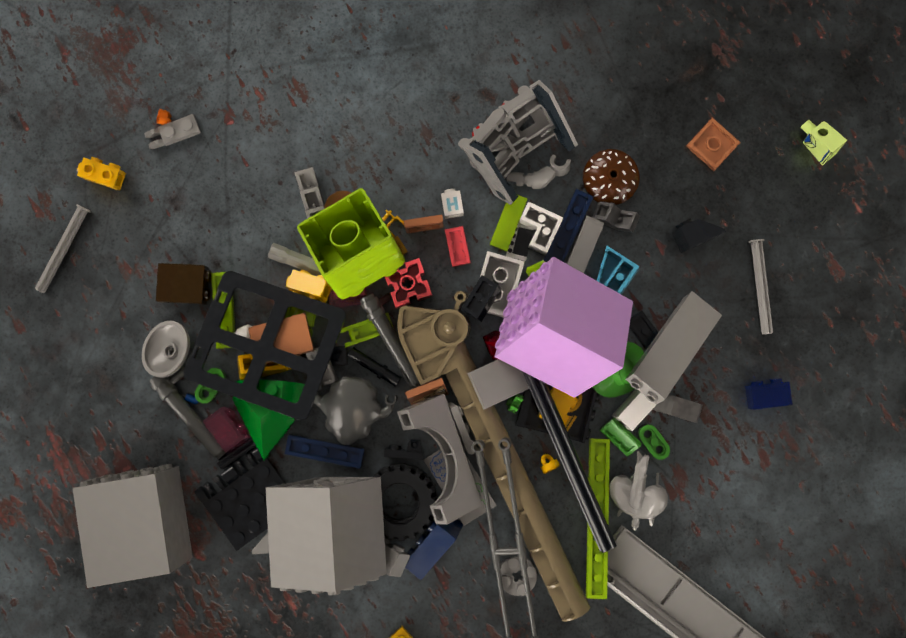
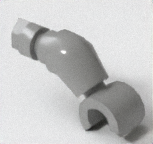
[507,154,571,189]

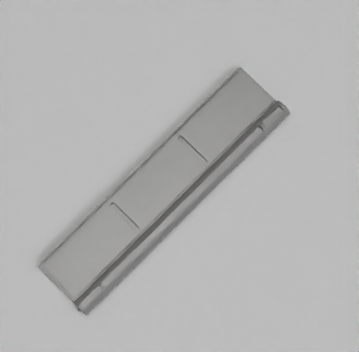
[607,525,766,638]

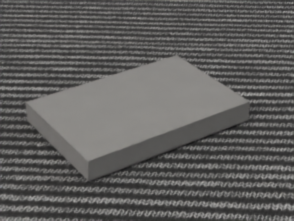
[467,360,529,410]

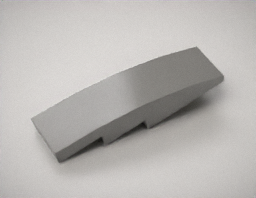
[294,167,325,219]

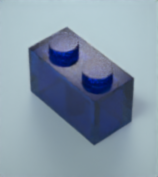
[745,378,793,410]

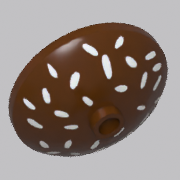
[583,149,640,205]

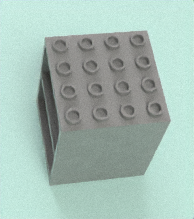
[73,464,193,588]
[266,477,387,595]

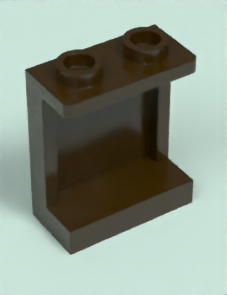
[156,263,211,305]

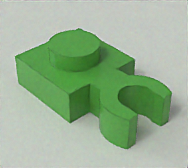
[506,394,524,414]

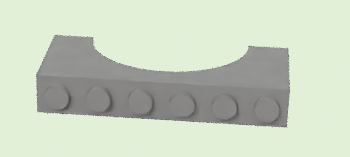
[397,394,482,524]

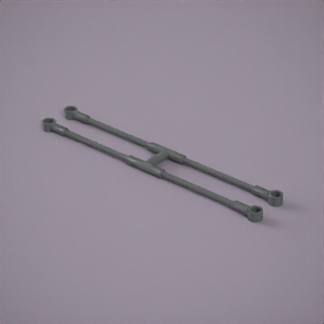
[472,437,539,638]

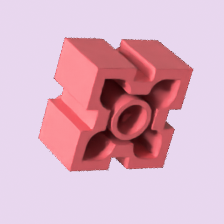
[385,258,432,309]

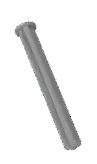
[35,204,91,293]
[749,239,773,335]

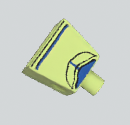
[801,119,847,165]

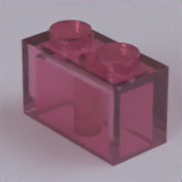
[202,407,248,452]

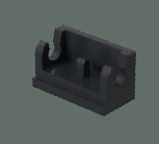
[461,275,502,322]

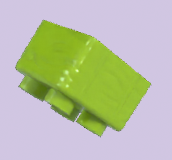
[297,188,405,299]

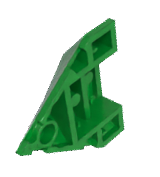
[233,380,305,460]

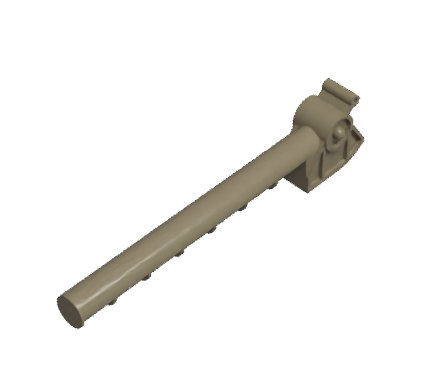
[398,291,591,622]

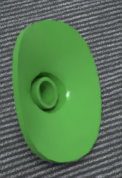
[592,341,644,398]

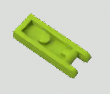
[340,313,393,348]

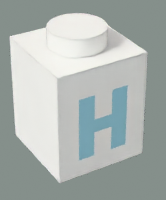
[441,189,464,219]

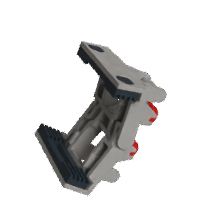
[458,80,578,205]

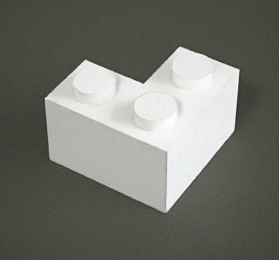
[519,202,563,255]

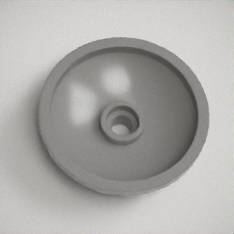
[142,321,190,378]

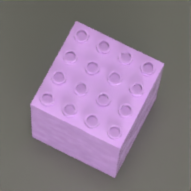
[495,257,633,398]

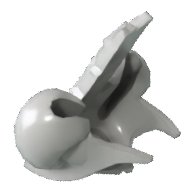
[609,451,668,531]

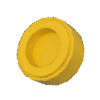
[540,454,560,474]

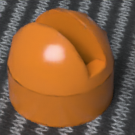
[156,109,172,125]

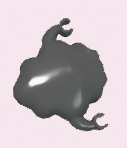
[314,375,398,445]

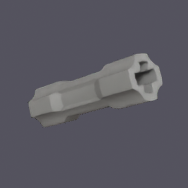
[268,243,321,276]

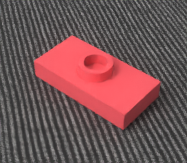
[445,226,471,267]

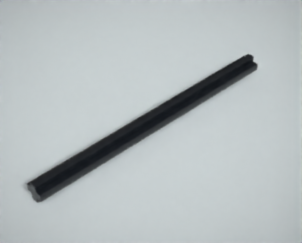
[522,371,617,553]

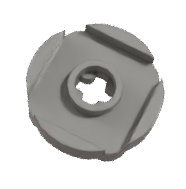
[500,555,537,596]

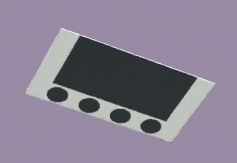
[506,223,534,261]

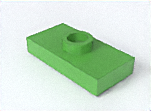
[600,417,642,457]

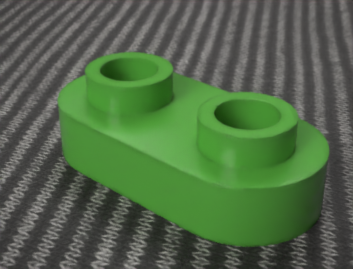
[195,368,226,404]
[638,424,670,460]

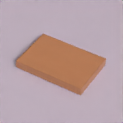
[248,313,315,364]

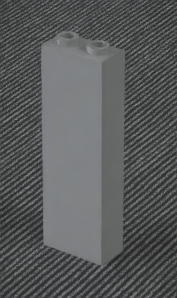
[625,291,722,405]

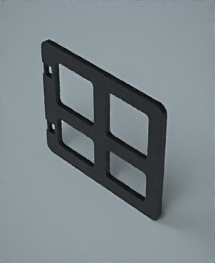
[183,271,346,420]

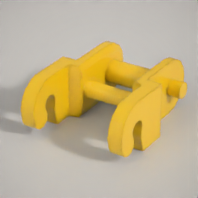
[382,210,404,237]

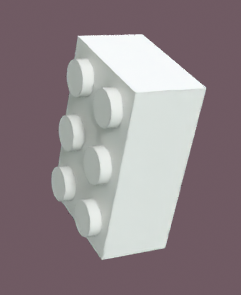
[480,251,525,318]

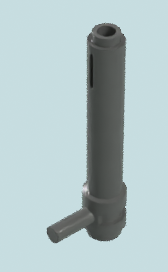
[360,292,420,389]
[149,366,227,460]

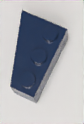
[405,519,463,580]

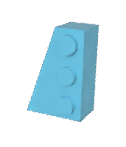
[596,246,639,295]

